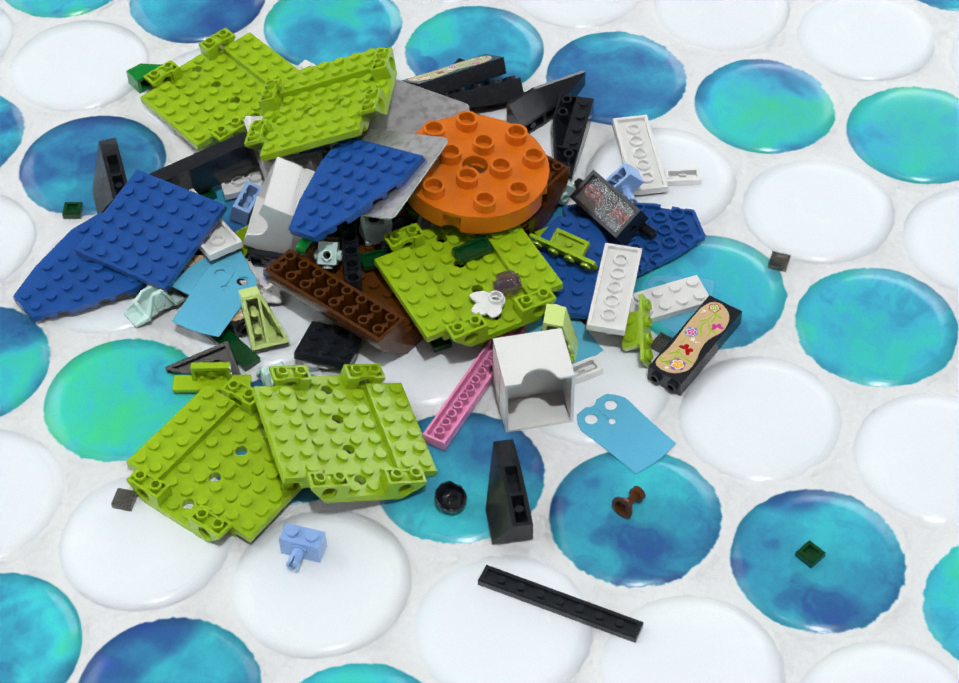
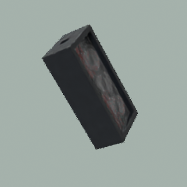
[569,169,649,245]

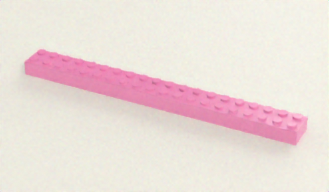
[423,324,528,451]

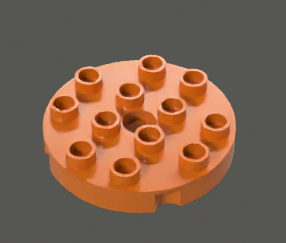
[407,111,549,234]

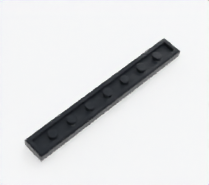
[478,565,644,643]

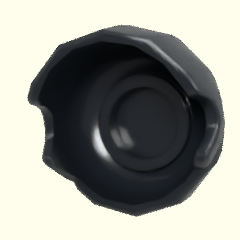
[435,481,467,514]

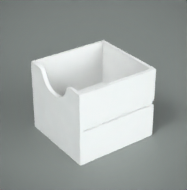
[243,156,315,256]
[493,328,575,433]

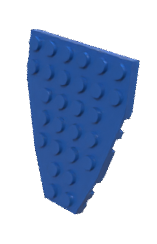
[288,138,425,242]
[562,202,705,277]
[13,212,147,322]
[537,216,608,319]

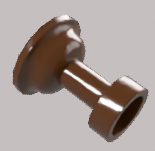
[612,486,646,519]

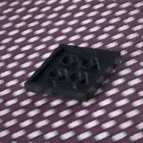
[294,321,364,368]

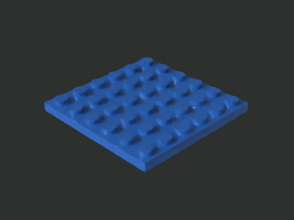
[75,170,227,292]

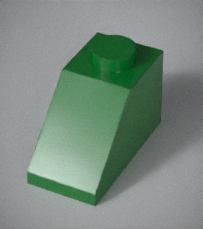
[126,63,163,93]

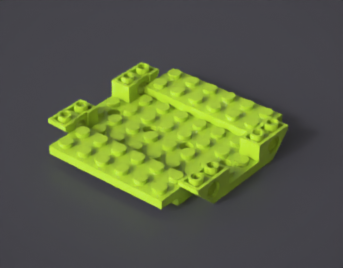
[140,27,298,151]
[244,47,397,162]
[374,222,563,347]
[252,364,437,503]
[126,376,303,543]

